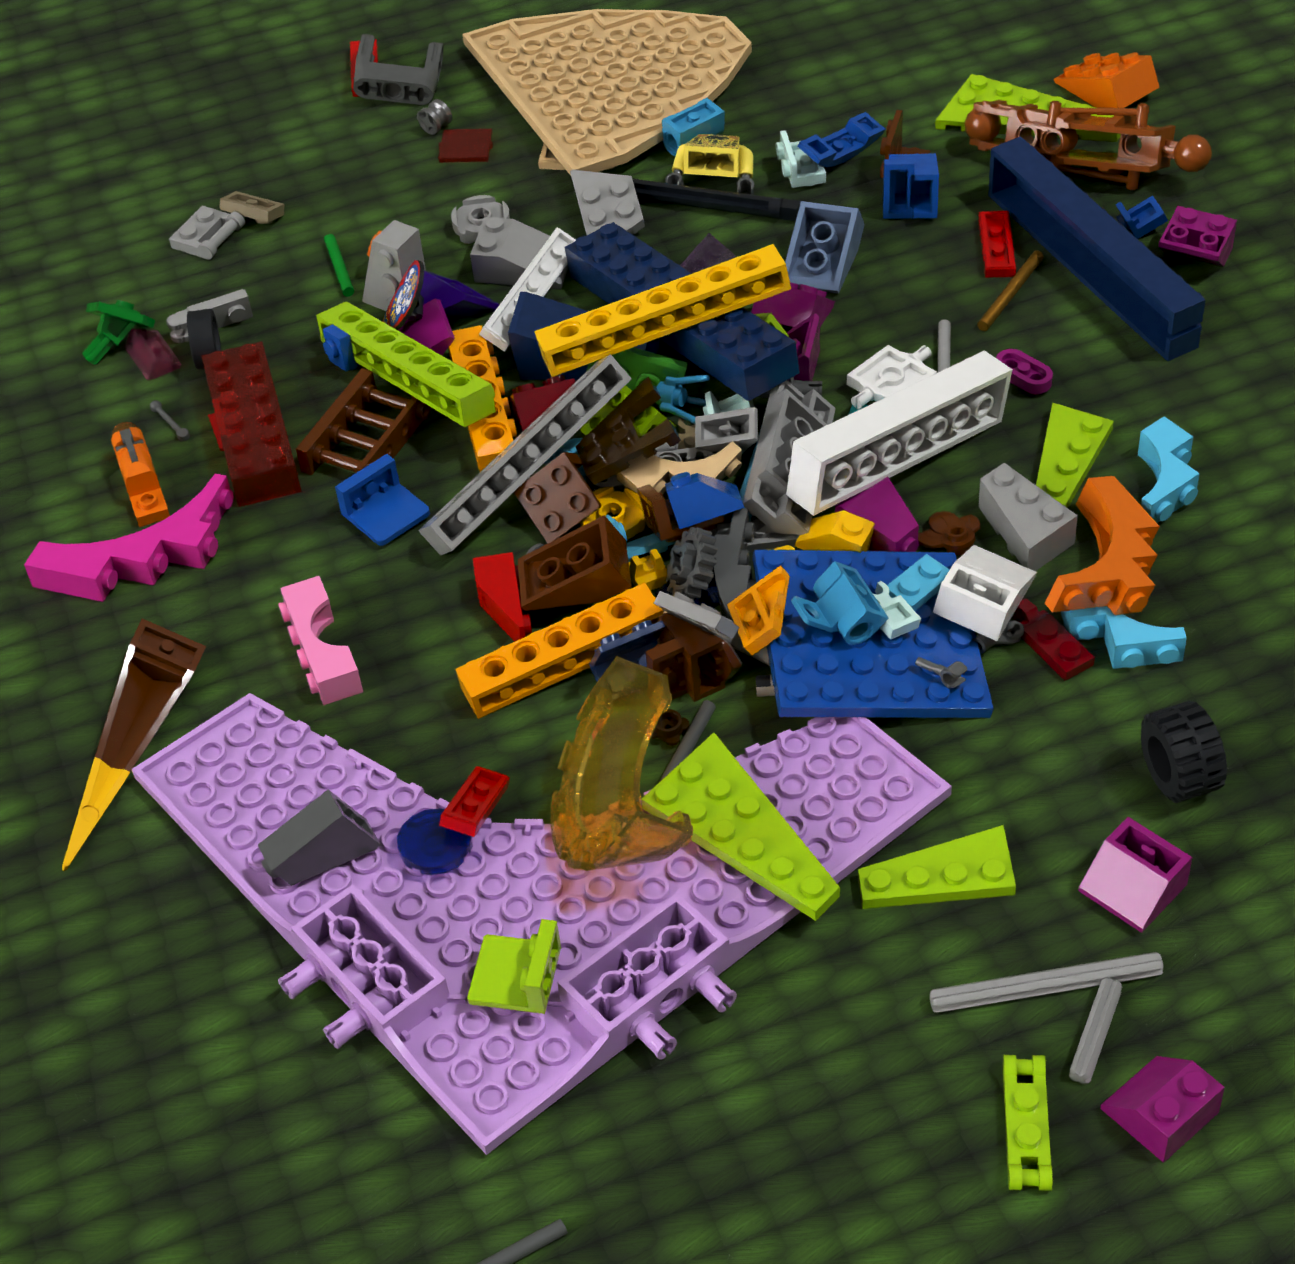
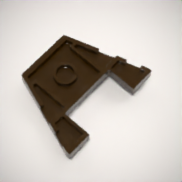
[575,377,681,485]

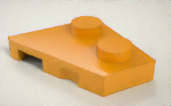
[727,565,790,656]

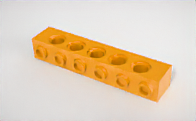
[448,325,517,473]
[455,582,664,719]

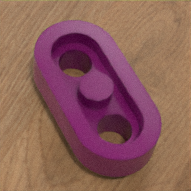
[996,349,1053,394]

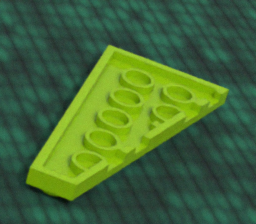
[935,74,1120,142]

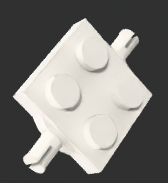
[846,345,937,409]

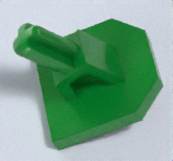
[82,300,155,365]

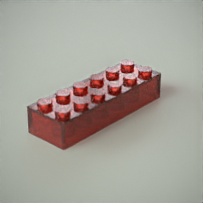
[201,341,302,507]

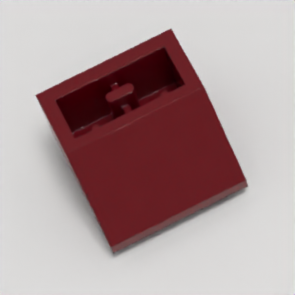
[507,374,575,433]

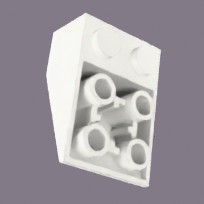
[933,545,1037,641]

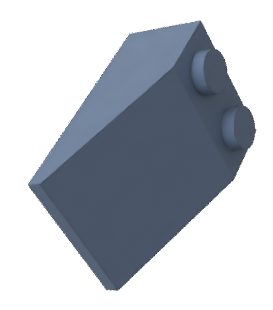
[785,201,865,294]

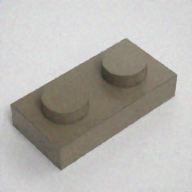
[220,191,284,224]

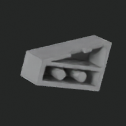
[362,220,426,311]
[979,463,1078,571]

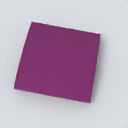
[398,298,455,356]

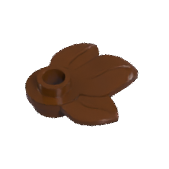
[918,511,981,555]

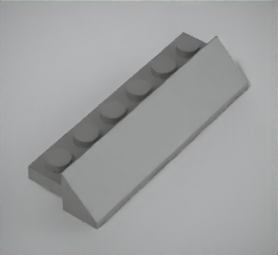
[743,380,836,535]

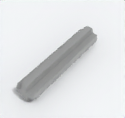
[1069,978,1122,1084]

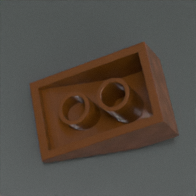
[518,515,632,611]

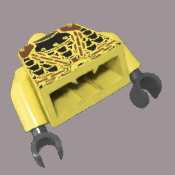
[665,134,754,195]

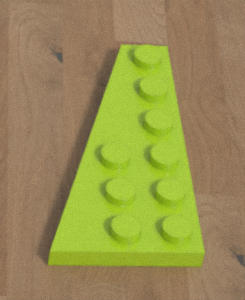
[641,733,840,921]

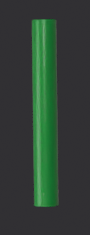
[324,234,354,297]

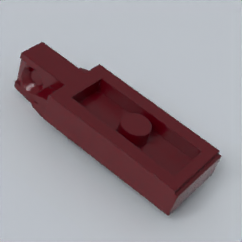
[1013,598,1095,681]

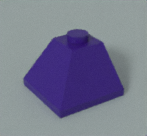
[420,271,500,320]

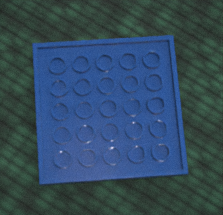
[752,550,994,718]

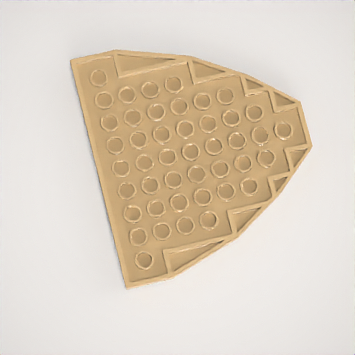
[462,9,752,176]

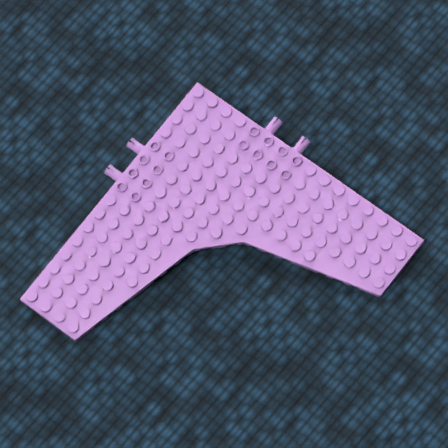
[131,693,952,1155]

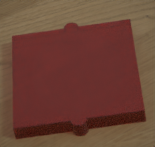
[438,129,493,163]

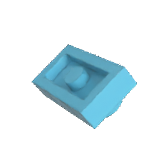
[887,554,950,611]

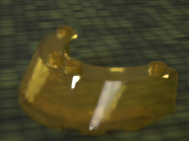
[551,656,693,871]

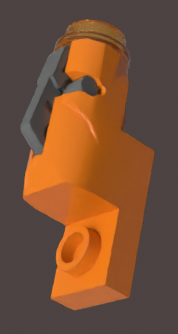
[111,422,170,527]

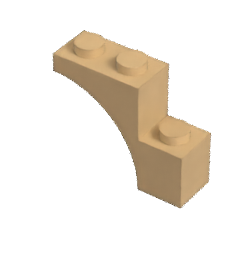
[617,441,742,494]

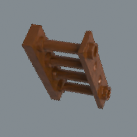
[296,368,431,475]

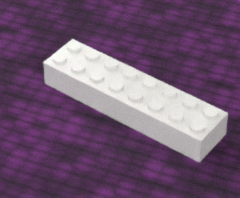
[786,350,1013,516]

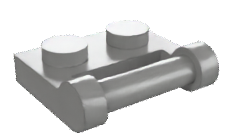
[169,205,245,260]

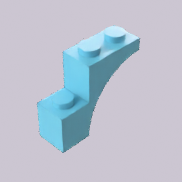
[1138,416,1200,523]
[1061,606,1187,669]

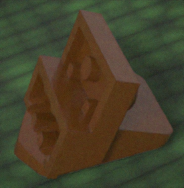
[645,613,742,707]

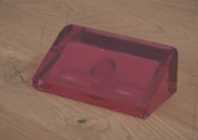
[125,329,181,380]

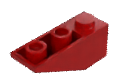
[472,552,532,642]

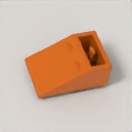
[1054,52,1160,108]

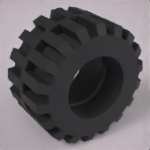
[1141,700,1227,803]

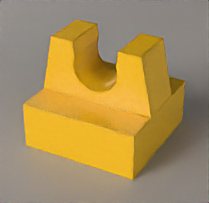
[629,549,670,591]

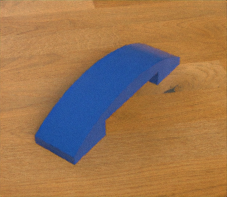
[797,112,886,167]

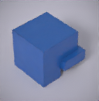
[883,153,939,219]

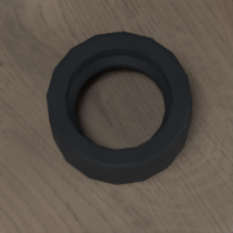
[187,308,222,369]

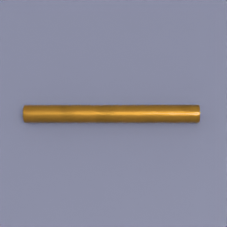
[977,250,1044,331]

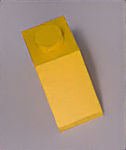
[795,510,875,553]

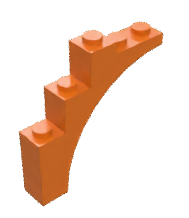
[1045,476,1160,615]

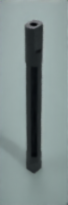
[632,178,801,221]

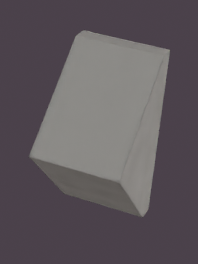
[695,407,758,454]

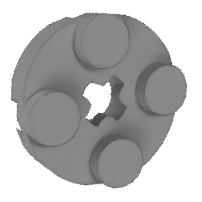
[451,195,510,244]

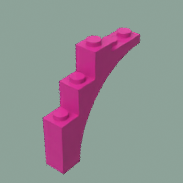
[24,473,234,602]

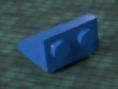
[335,454,430,546]

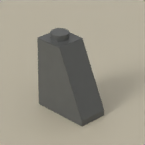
[258,789,381,886]

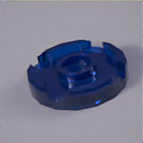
[397,808,473,875]

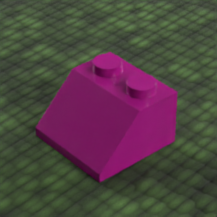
[1100,1056,1225,1163]

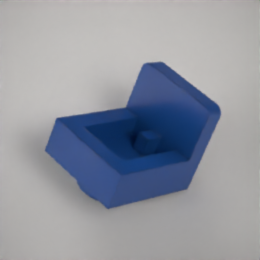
[1115,195,1168,239]
[323,324,360,372]

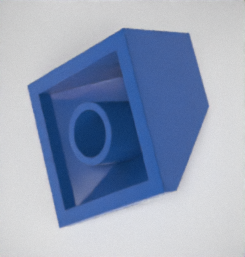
[665,472,744,529]

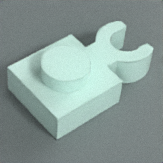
[873,581,921,640]

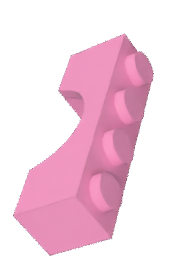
[278,576,363,706]

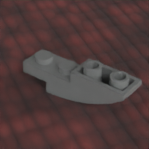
[714,508,756,622]

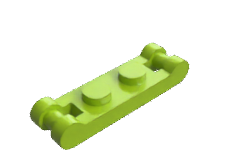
[1003,1055,1053,1191]

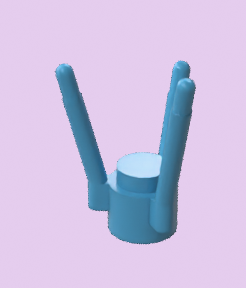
[656,375,710,424]

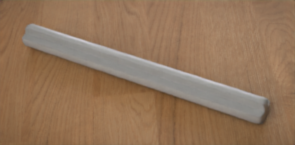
[929,952,1164,1013]

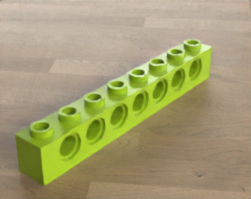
[316,301,496,427]

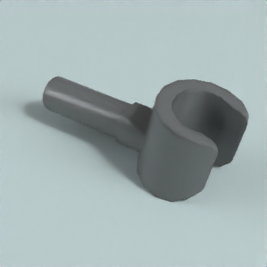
[915,657,967,689]

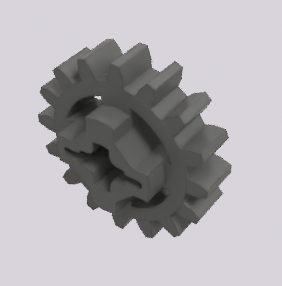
[666,527,718,600]

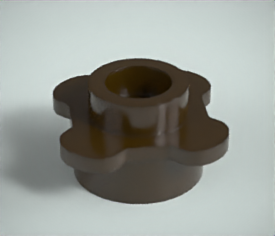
[647,709,689,746]

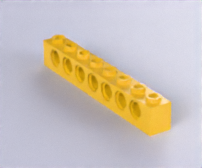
[534,244,791,377]

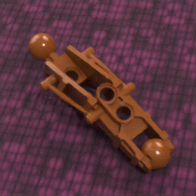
[965,100,1212,190]

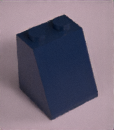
[508,292,588,380]

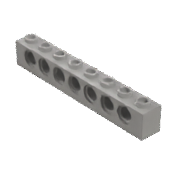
[418,354,632,555]

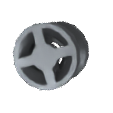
[417,99,452,135]

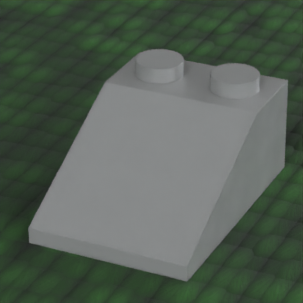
[470,217,568,289]

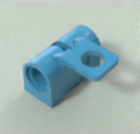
[662,98,725,156]
[791,561,889,645]

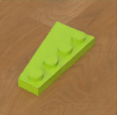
[1036,403,1114,508]
[858,825,1016,909]

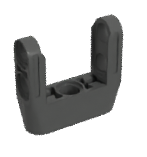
[353,34,444,105]

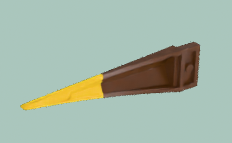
[62,618,206,871]

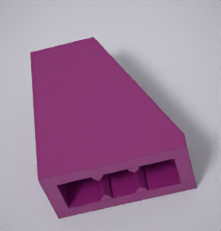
[835,477,919,552]

